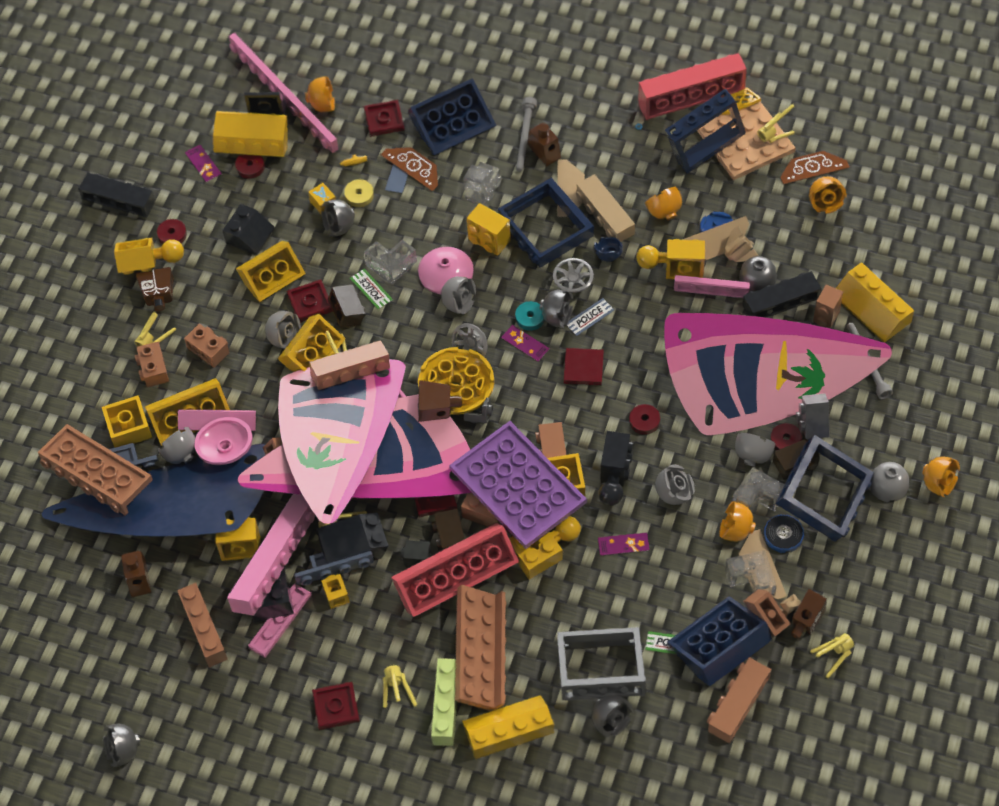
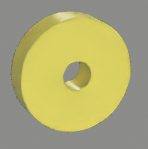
[344,180,374,207]

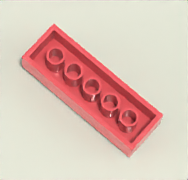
[638,53,747,120]
[391,523,519,617]

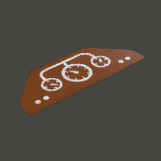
[380,147,438,191]
[781,151,850,184]

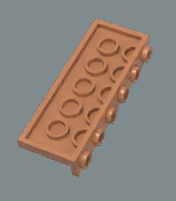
[38,424,153,516]
[455,585,506,711]

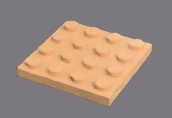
[697,101,795,180]

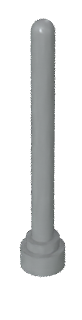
[516,97,537,172]
[847,323,893,400]

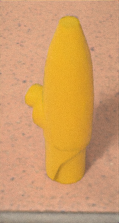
[340,155,367,166]

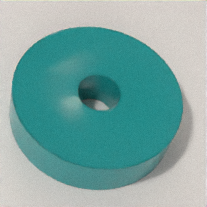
[515,301,545,330]

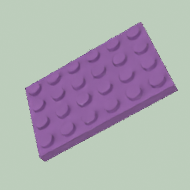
[449,421,587,549]

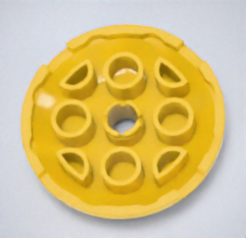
[418,347,494,415]

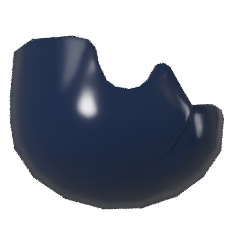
[594,237,623,262]

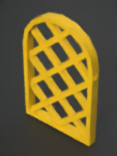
[720,88,761,115]

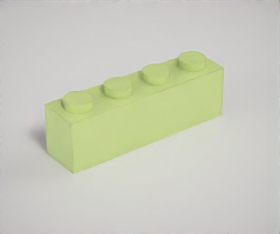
[431,658,457,746]

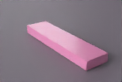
[674,275,750,298]
[178,410,256,431]
[248,583,311,658]

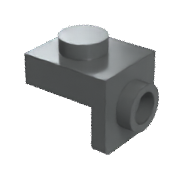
[464,398,494,423]

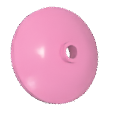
[418,247,474,294]
[195,417,253,465]

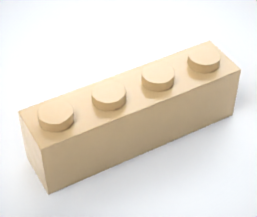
[575,174,635,242]

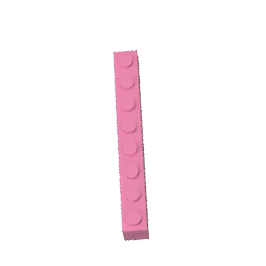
[227,494,316,616]

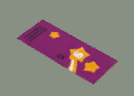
[185,145,222,182]
[501,325,550,361]
[598,532,650,555]

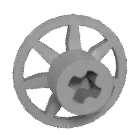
[553,258,594,293]
[452,323,487,357]

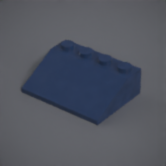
[407,78,497,155]
[667,596,772,687]

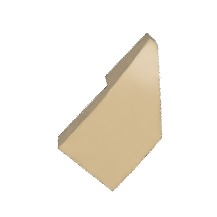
[780,594,801,616]

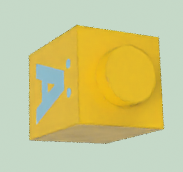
[308,183,336,214]

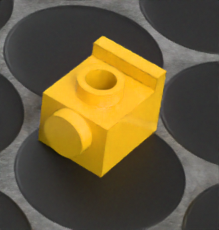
[321,574,350,609]

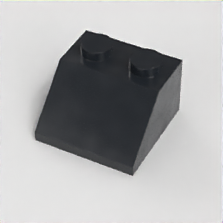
[222,203,275,255]

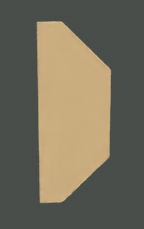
[557,160,585,217]
[683,216,749,260]
[739,529,787,599]

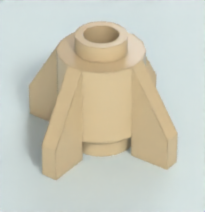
[725,227,759,262]

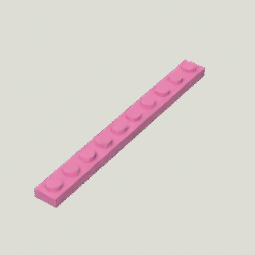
[229,33,338,153]

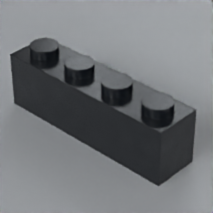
[78,172,156,218]
[742,271,822,318]

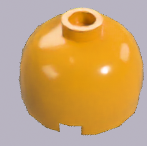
[305,76,335,112]
[809,176,847,214]
[645,187,682,220]
[922,456,960,497]
[719,501,755,542]

